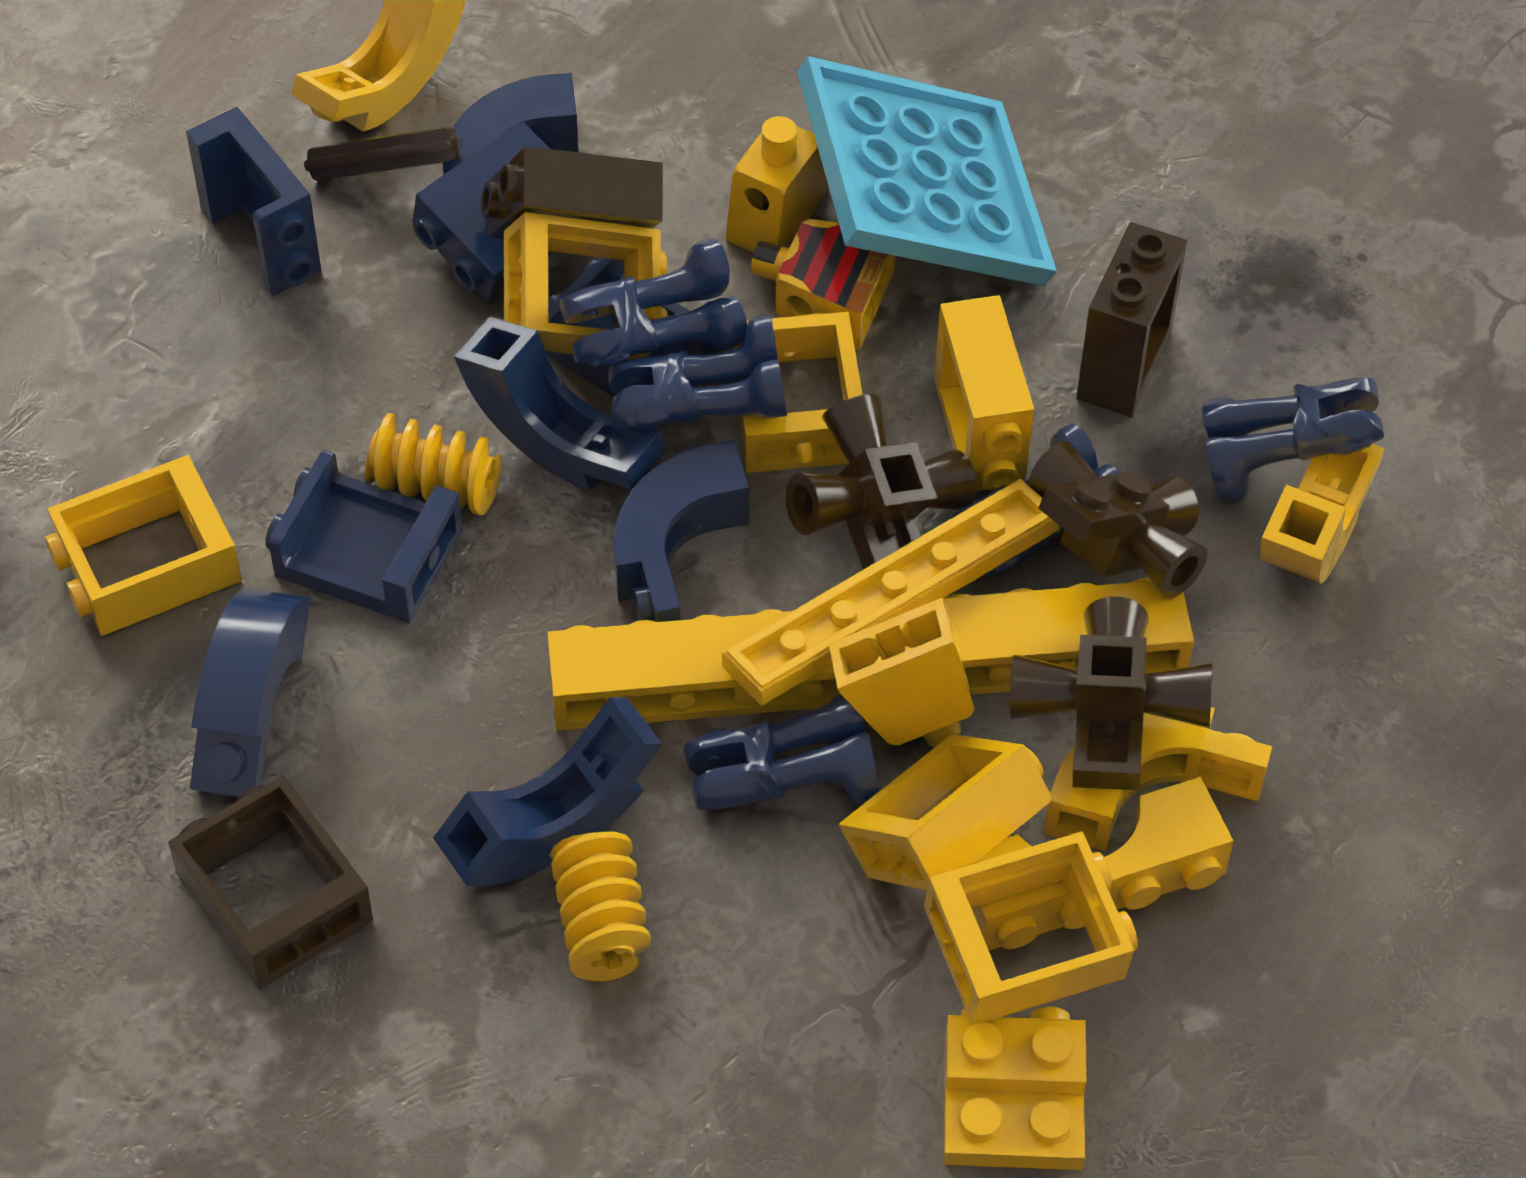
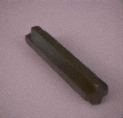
[304,126,462,181]

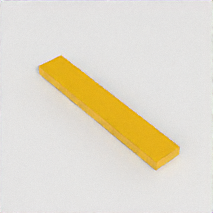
[722,478,1060,706]

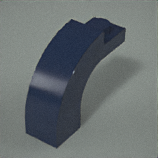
[443,73,579,175]
[454,317,666,491]
[614,439,749,622]
[190,588,310,797]
[433,697,662,886]

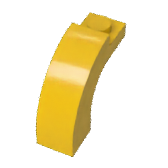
[291,0,466,132]
[1260,444,1384,584]
[1043,707,1273,852]

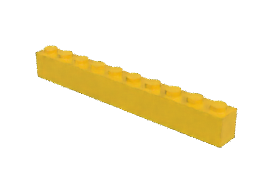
[548,578,1194,731]

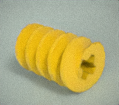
[365,413,503,516]
[549,832,651,982]

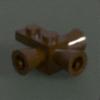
[785,394,976,570]
[1029,442,1207,598]
[1010,596,1212,791]

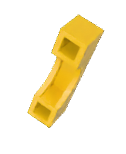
[971,777,1234,950]

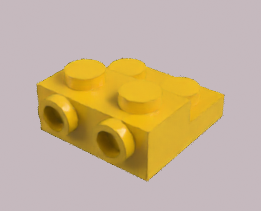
[944,1007,1087,1170]

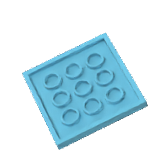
[797,56,1057,286]

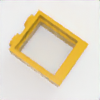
[504,212,668,360]
[934,295,1034,491]
[737,312,863,473]
[44,455,242,637]
[838,734,1053,891]
[924,831,1138,1025]

